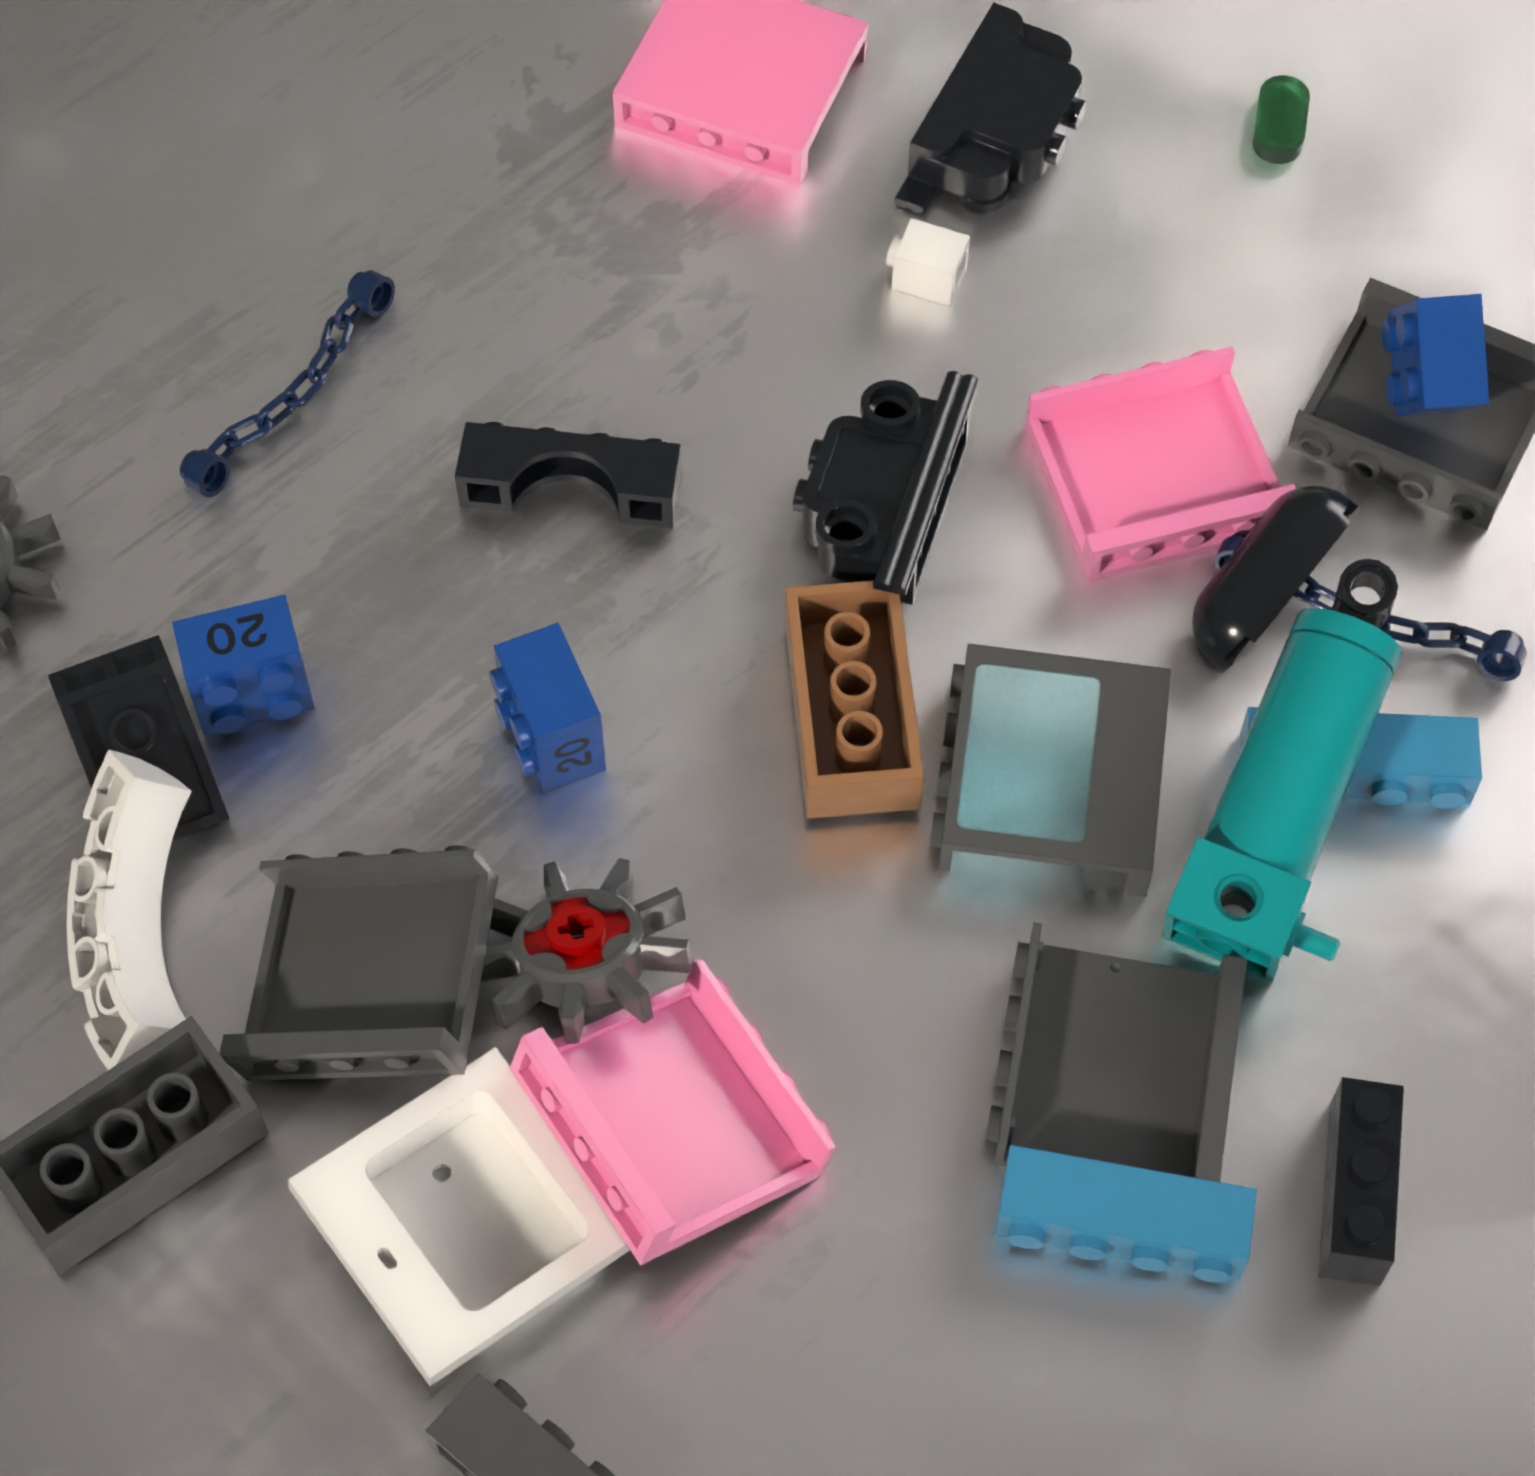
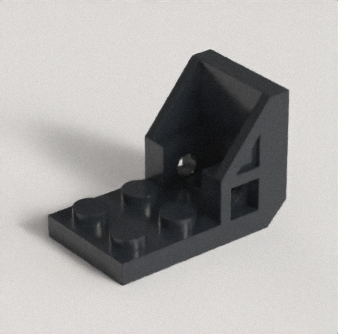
[48,635,230,841]

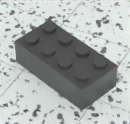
[0,1016,269,1276]

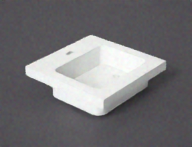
[288,1047,630,1386]

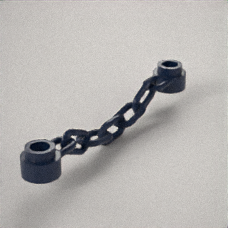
[180,270,395,497]
[1214,532,1527,681]

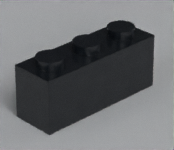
[1318,1077,1404,1286]

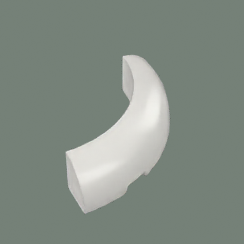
[66,750,192,1070]

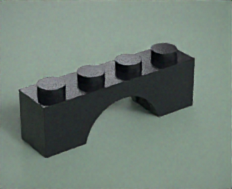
[455,422,682,528]

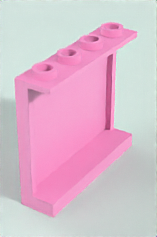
[612,0,868,186]
[1025,347,1296,582]
[509,958,836,1265]

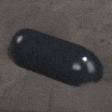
[1192,486,1358,673]

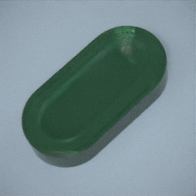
[1252,75,1310,164]

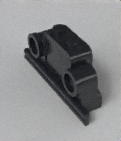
[895,2,1088,214]
[793,371,979,605]

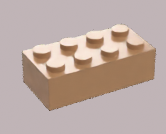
[785,581,924,819]

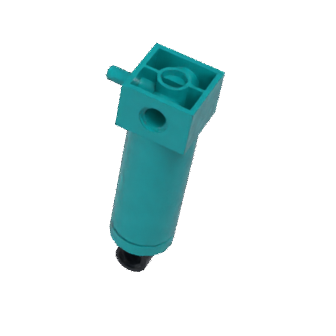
[1162,558,1402,982]

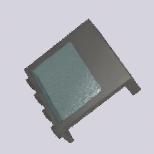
[930,643,1171,897]

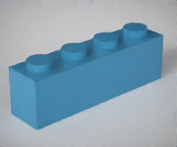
[1240,707,1482,809]
[995,1145,1257,1283]

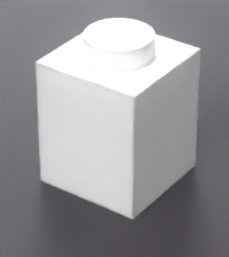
[886,218,970,307]

